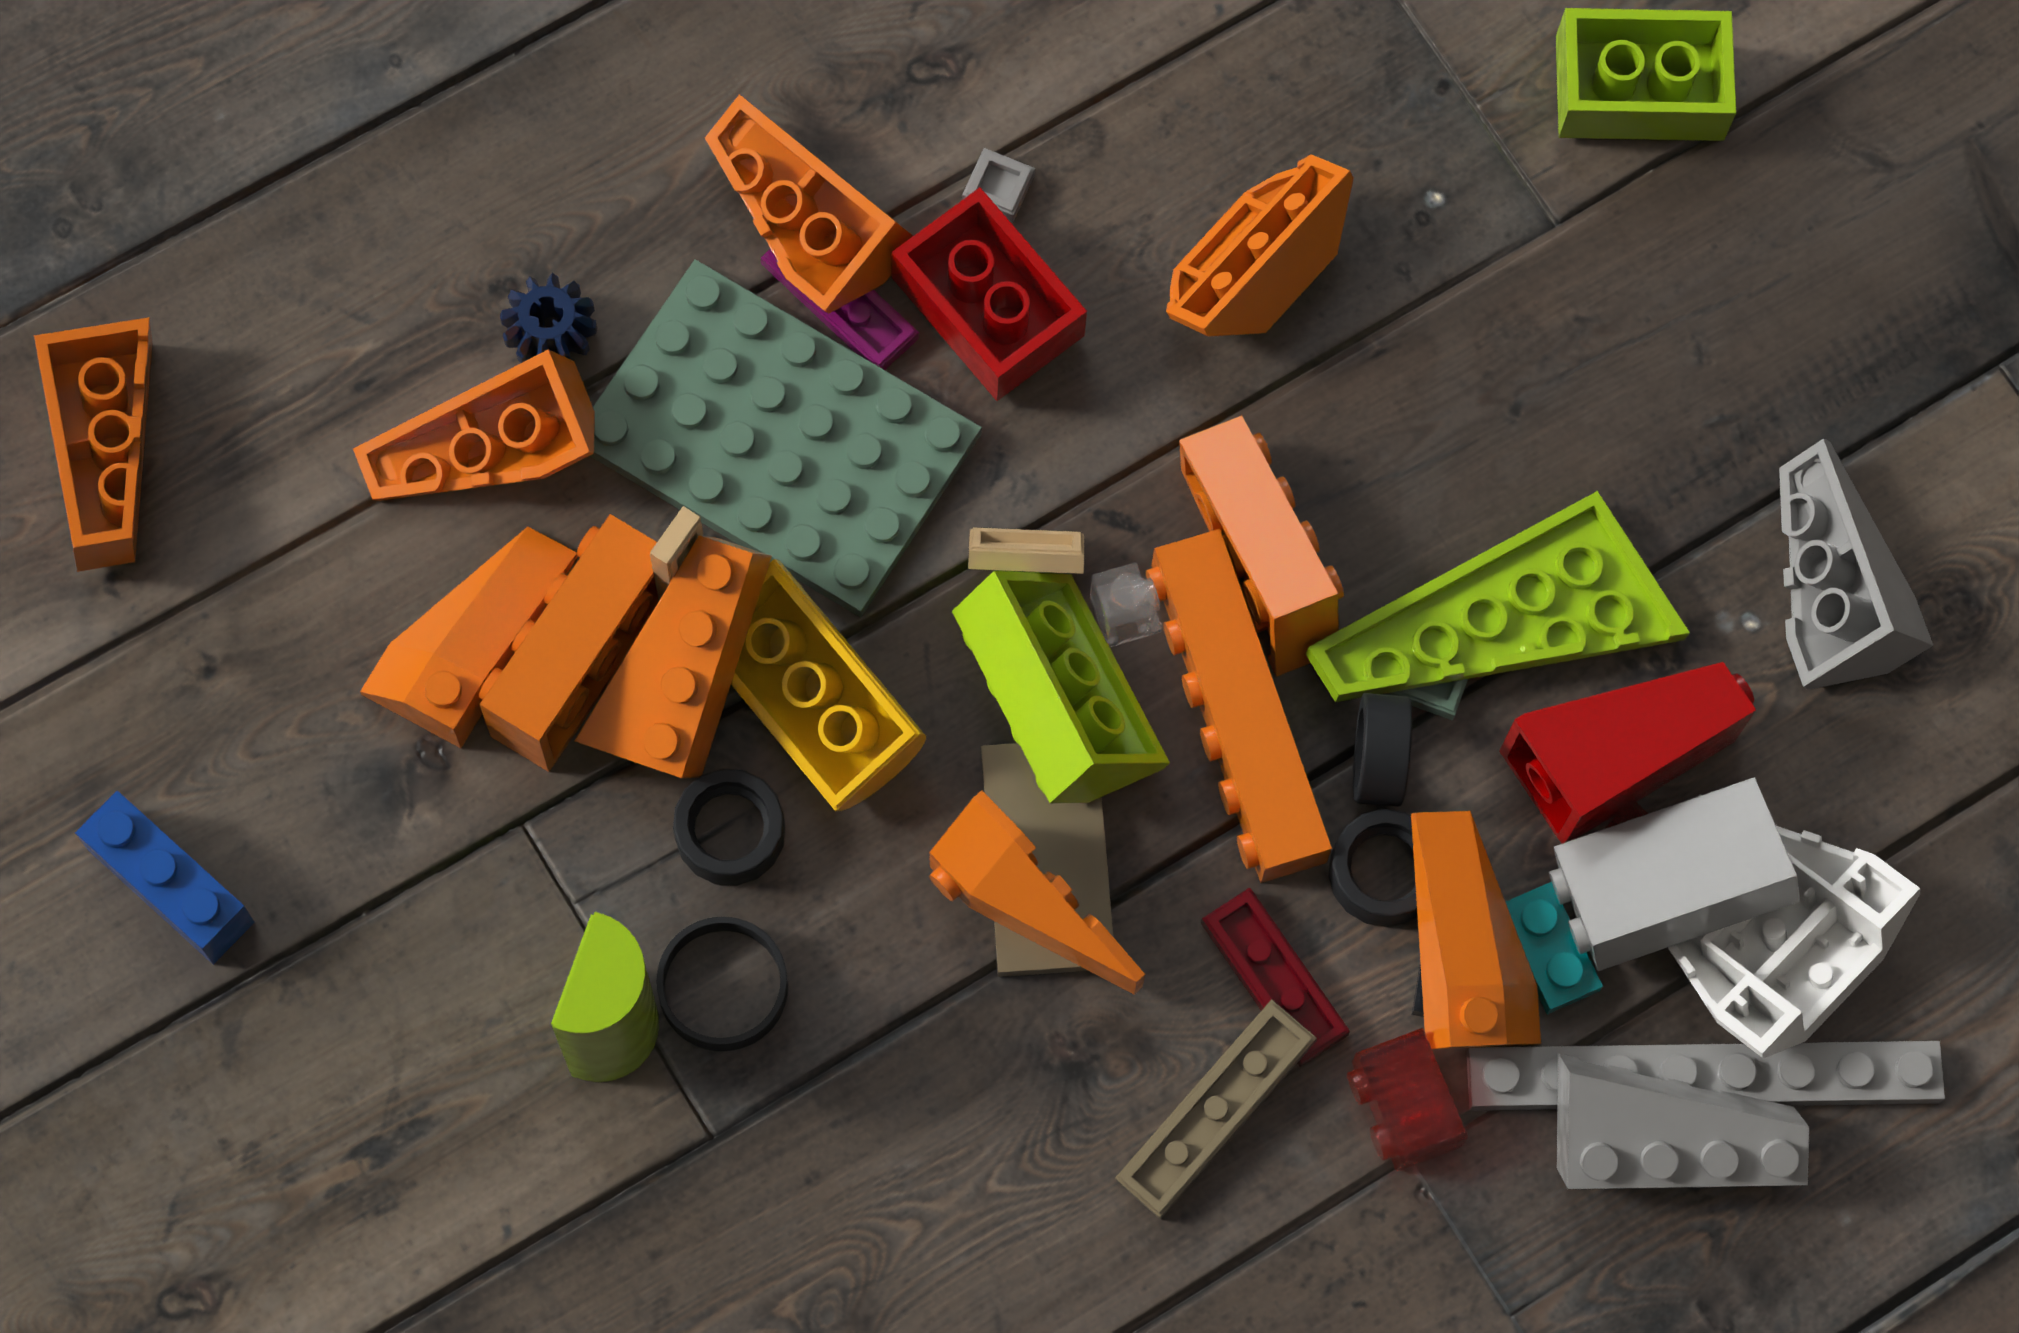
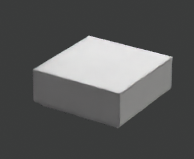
[962,148,1035,223]

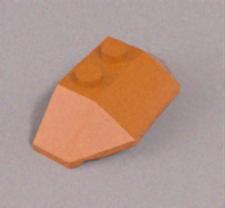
[1166,154,1354,337]

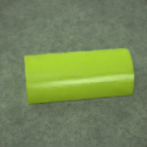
[551,912,659,1082]

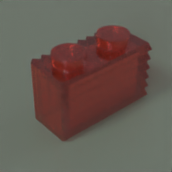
[1347,1028,1468,1172]

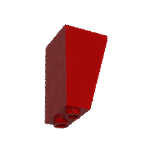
[1499,662,1756,844]

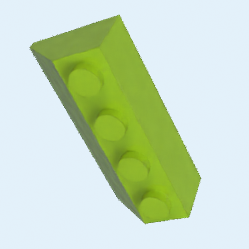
[952,571,1170,803]

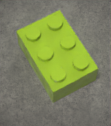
[1556,8,1736,141]

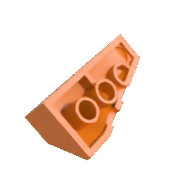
[360,526,578,748]
[929,790,1145,995]

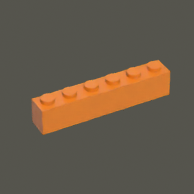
[1146,529,1332,883]

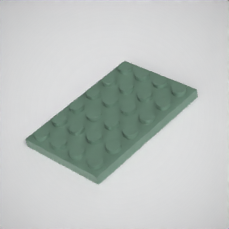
[590,259,982,618]

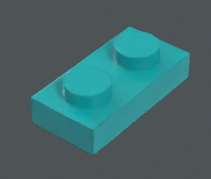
[1506,882,1603,1014]

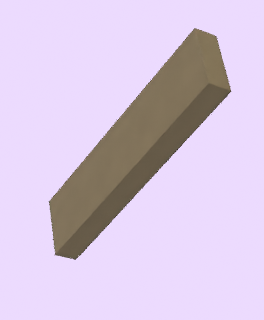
[1115,999,1317,1220]

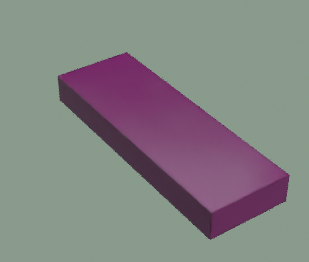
[761,249,919,370]

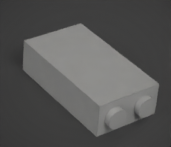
[1549,777,1800,971]

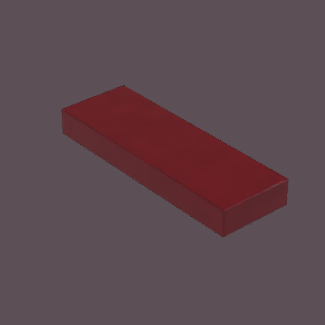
[1201,888,1350,1067]

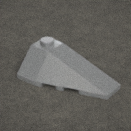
[1779,439,1934,689]

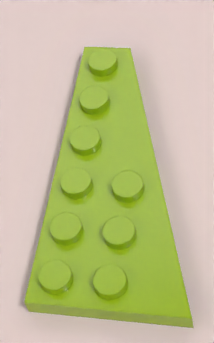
[1305,491,1690,702]

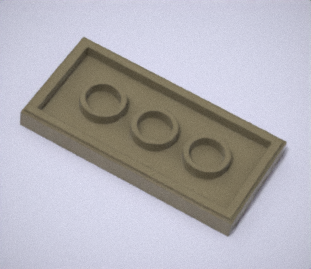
[981,743,1113,977]

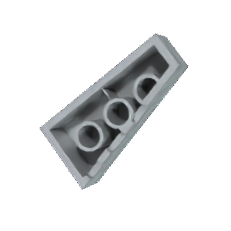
[1557,1053,1809,1189]

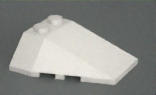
[1668,794,1920,1058]

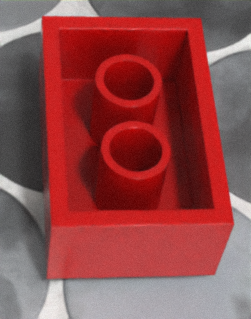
[891,187,1087,401]

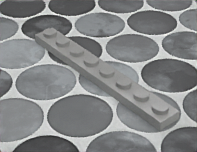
[1466,1041,1945,1111]

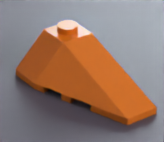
[705,94,913,314]
[353,349,595,501]
[1411,811,1541,1050]

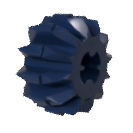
[500,272,597,363]

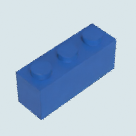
[75,791,255,965]

